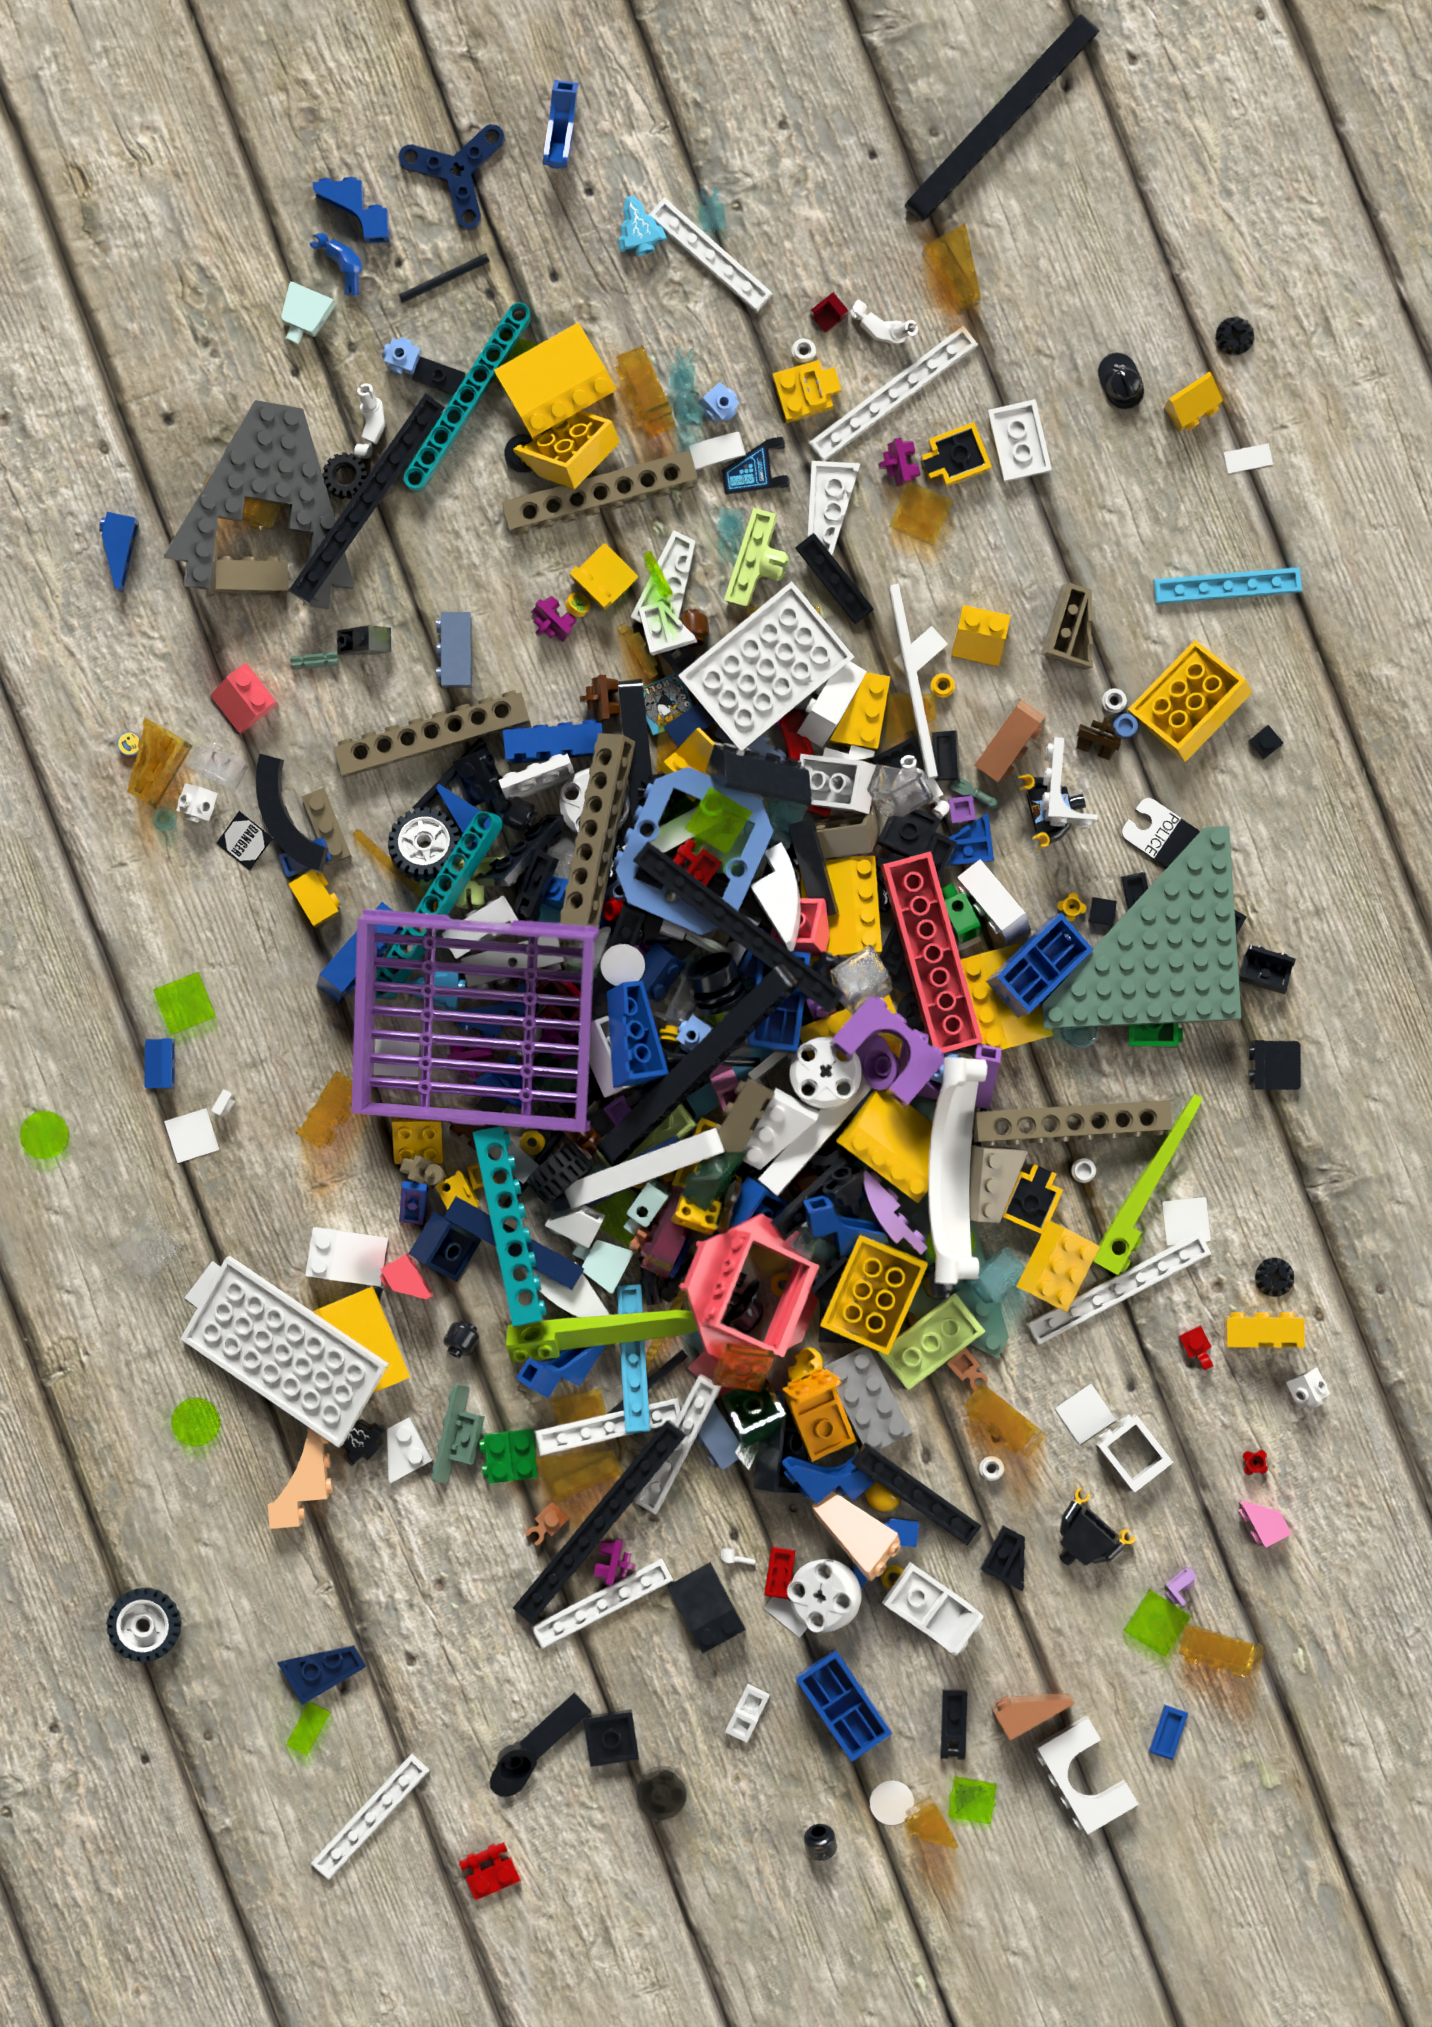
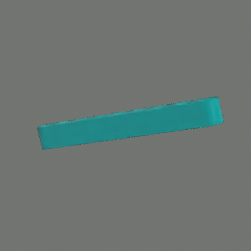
[404,302,531,493]
[375,811,502,1000]

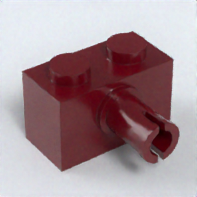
[535,970,593,1029]

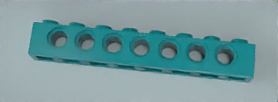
[473,1126,547,1327]

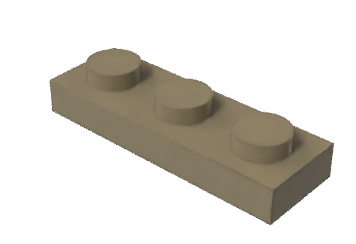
[301,788,351,865]

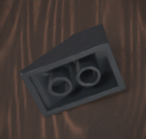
[667,1562,746,1654]

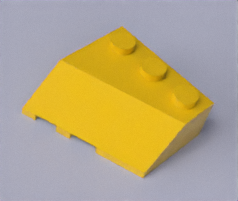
[513,411,620,489]

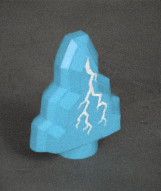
[618,195,667,256]

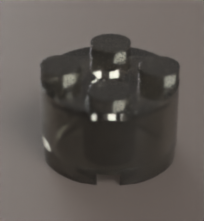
[637,1766,687,1820]

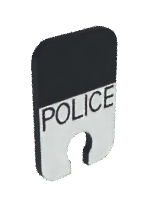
[1122,798,1200,868]

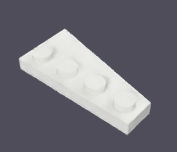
[630,530,695,624]

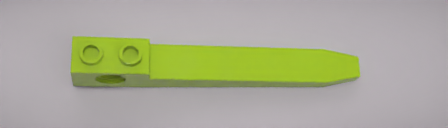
[1093,1094,1203,1275]
[506,1310,698,1363]

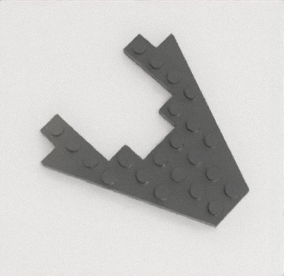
[164,400,354,610]

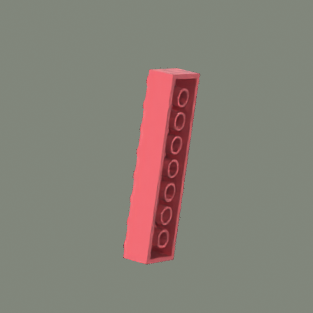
[880,852,983,1053]

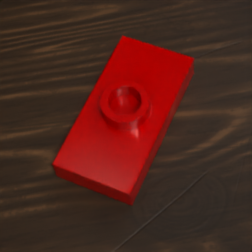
[779,709,814,761]
[764,1546,796,1599]

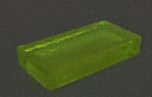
[286,1700,331,1756]

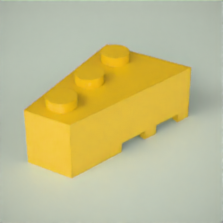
[829,672,890,752]
[1224,1312,1305,1348]

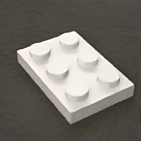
[988,399,1052,482]
[499,754,575,802]

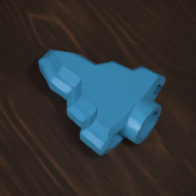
[407,971,467,1012]

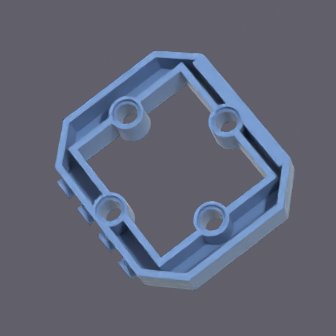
[613,767,773,935]

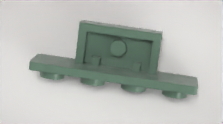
[432,1385,485,1483]

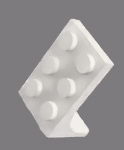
[1041,737,1098,828]
[882,1562,983,1656]

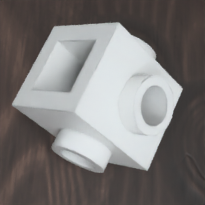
[176,783,218,823]
[1286,1368,1330,1409]

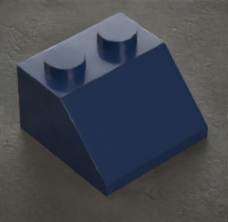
[408,1212,482,1282]

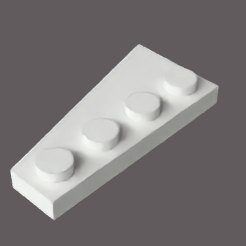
[808,461,860,555]

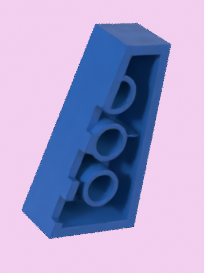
[503,720,603,764]
[316,902,403,1004]
[607,980,669,1088]
[693,1176,790,1258]

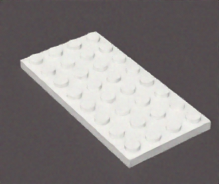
[180,1256,389,1447]

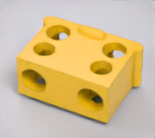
[436,1170,481,1210]
[671,1190,722,1235]

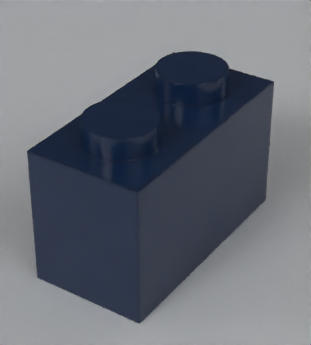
[639,941,686,1003]

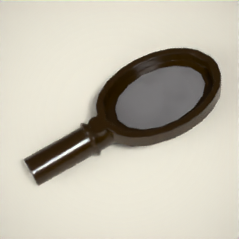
[718,1174,742,1234]

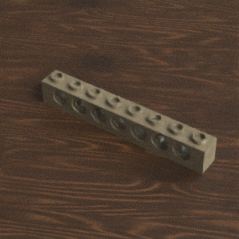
[502,451,698,535]
[333,690,531,778]
[560,733,635,927]
[973,1100,1172,1146]

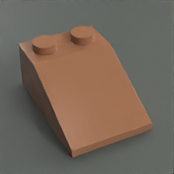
[992,1693,1075,1741]

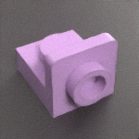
[1165,1566,1197,1606]

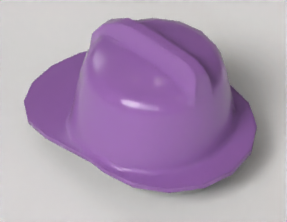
[855,1034,901,1090]

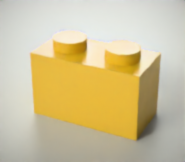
[289,869,341,928]

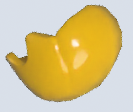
[788,1347,824,1381]
[865,1480,902,1513]

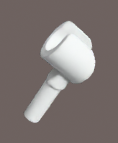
[721,1548,755,1566]

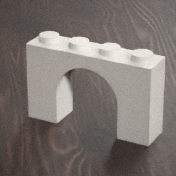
[1035,1715,1139,1834]

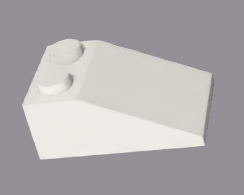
[794,754,877,814]
[305,1227,388,1287]

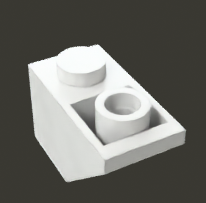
[545,1204,605,1248]

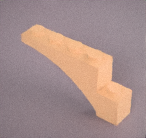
[268,1427,333,1529]

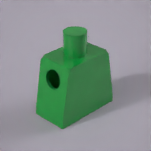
[941,884,981,945]

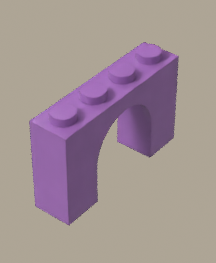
[830,995,944,1108]
[894,1033,1002,1109]

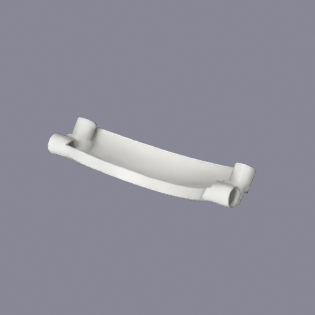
[928,1057,987,1283]

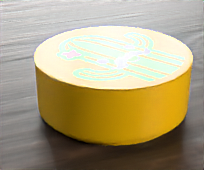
[565,592,590,617]

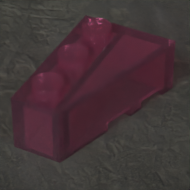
[640,1185,696,1278]

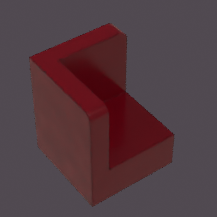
[810,292,849,333]

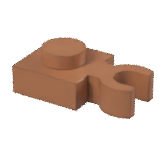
[629,1227,652,1254]
[946,1347,988,1391]
[525,1501,569,1545]

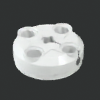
[559,768,631,835]
[790,1037,862,1109]
[787,1559,861,1632]

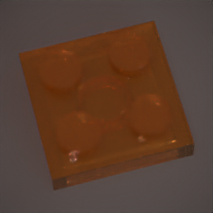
[712,1344,775,1391]

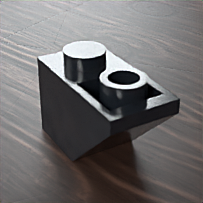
[337,625,391,655]

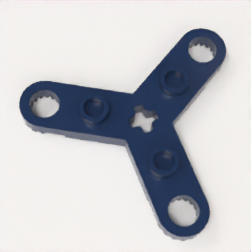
[398,124,505,230]

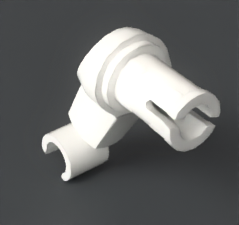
[850,300,918,344]
[354,384,386,459]
[899,755,950,819]

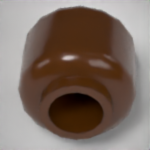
[678,609,710,647]
[788,1167,823,1199]

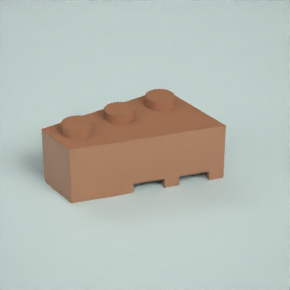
[974,699,1045,782]

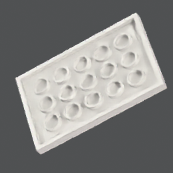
[678,581,854,751]

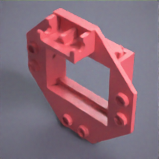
[679,1214,819,1370]

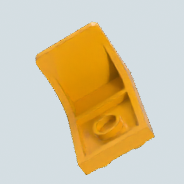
[782,1369,856,1461]

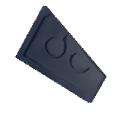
[277,1645,366,1705]

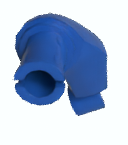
[310,233,363,296]

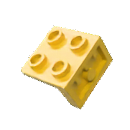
[569,543,638,611]
[659,728,716,802]
[392,1106,443,1164]

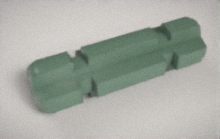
[290,652,339,670]

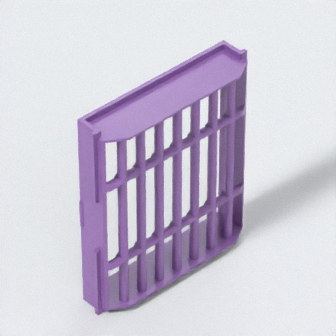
[351,909,599,1132]

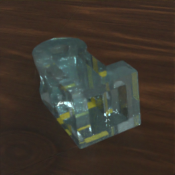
[791,1227,840,1267]

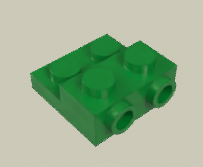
[1128,1023,1183,1048]
[479,1428,538,1484]

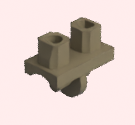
[400,1155,444,1189]

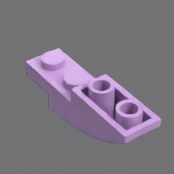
[863,1170,928,1255]

